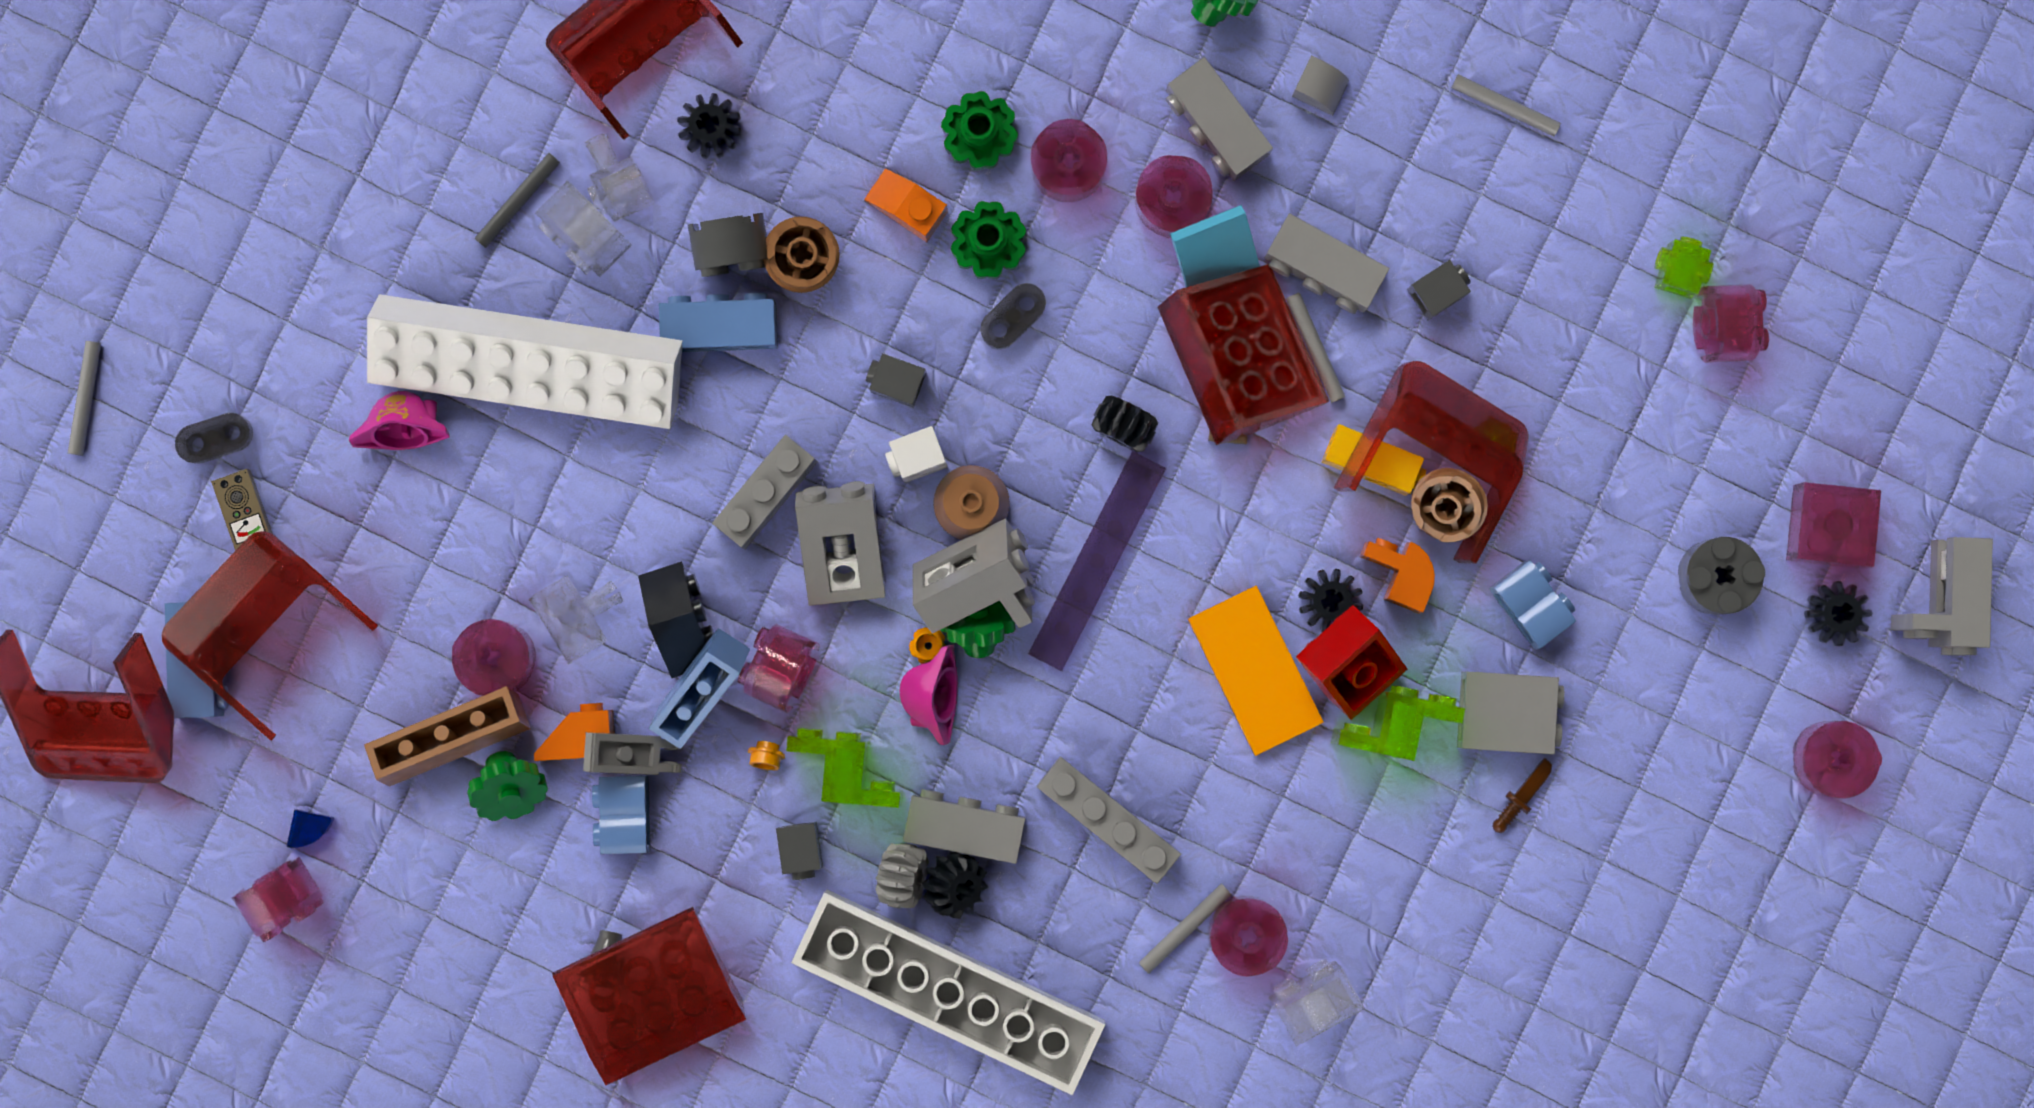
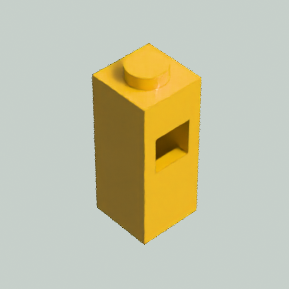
[1321,424,1427,496]

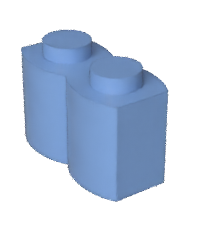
[1489,560,1576,649]
[592,776,650,854]

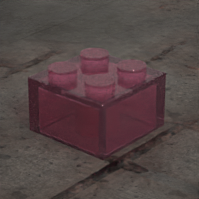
[1786,482,1881,569]

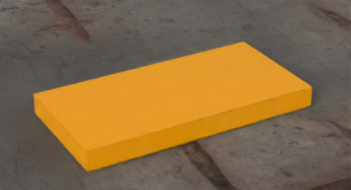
[1188,585,1324,756]

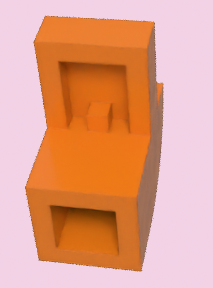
[1359,538,1435,614]

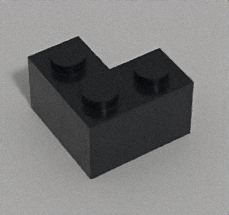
[638,561,714,678]

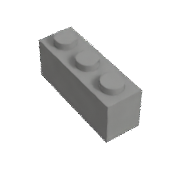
[1165,57,1273,181]
[1264,213,1390,314]
[712,434,818,550]
[903,789,1025,864]

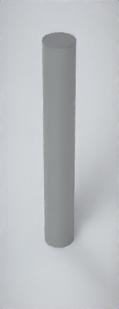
[1451,74,1561,137]
[1286,293,1345,403]
[68,341,101,456]
[1139,883,1232,974]

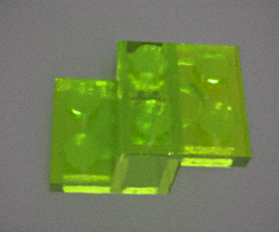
[1330,686,1466,761]
[786,728,903,808]

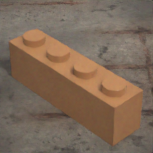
[364,686,531,787]

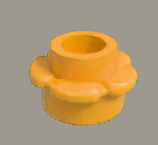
[909,627,946,664]
[748,741,785,771]

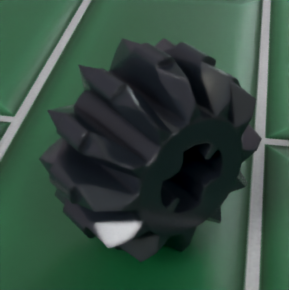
[677,93,742,159]
[1091,395,1158,452]
[1298,569,1363,632]
[1804,581,1873,646]
[921,851,988,919]

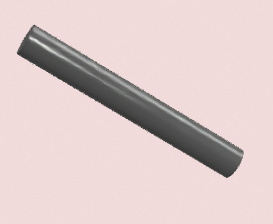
[474,153,560,248]

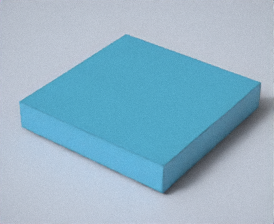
[1170,205,1260,295]

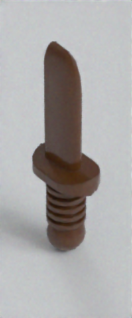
[1492,758,1552,833]

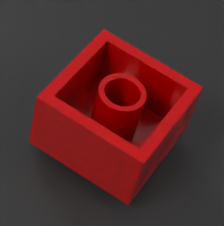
[1296,605,1408,720]

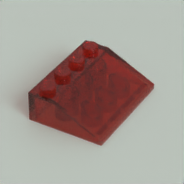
[1157,264,1329,445]
[552,907,746,1085]

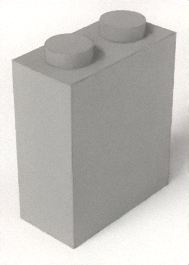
[1457,671,1564,754]

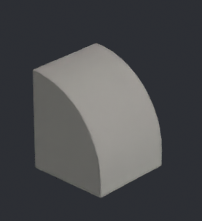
[1292,55,1349,116]

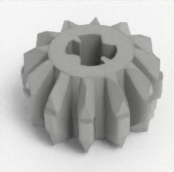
[875,843,929,909]

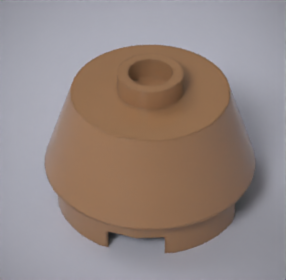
[763,217,839,293]
[933,465,1010,540]
[1411,468,1488,542]

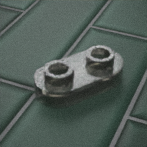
[980,283,1046,350]
[175,413,253,464]

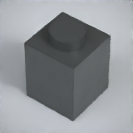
[1407,260,1471,321]
[866,353,927,408]
[776,821,823,880]

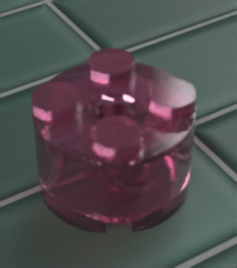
[1031,119,1107,202]
[1134,155,1213,238]
[1693,284,1769,363]
[452,619,536,696]
[737,624,820,713]
[1793,720,1882,799]
[231,856,324,943]
[1208,896,1288,977]

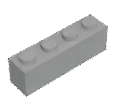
[1036,756,1181,884]

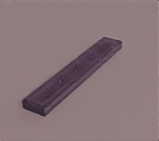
[1028,451,1166,672]

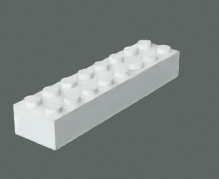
[367,294,683,429]
[791,889,1105,1095]

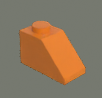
[864,168,948,243]
[534,703,615,761]

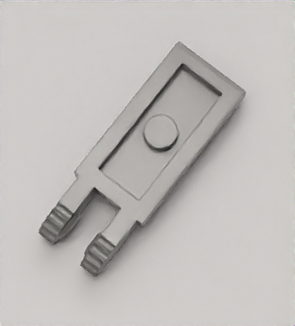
[583,732,683,775]

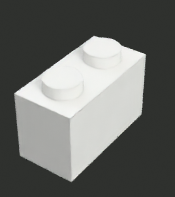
[885,426,947,483]

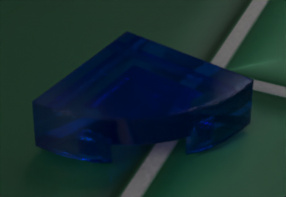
[286,809,334,848]

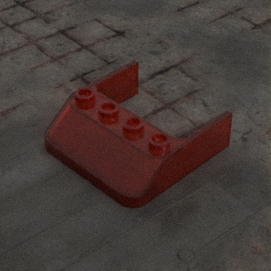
[546,0,743,140]
[1333,361,1529,564]
[162,531,378,741]
[0,630,174,783]

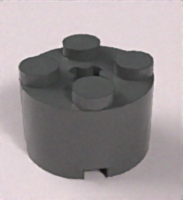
[688,213,767,277]
[1678,537,1765,615]

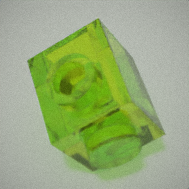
[1654,236,1714,299]

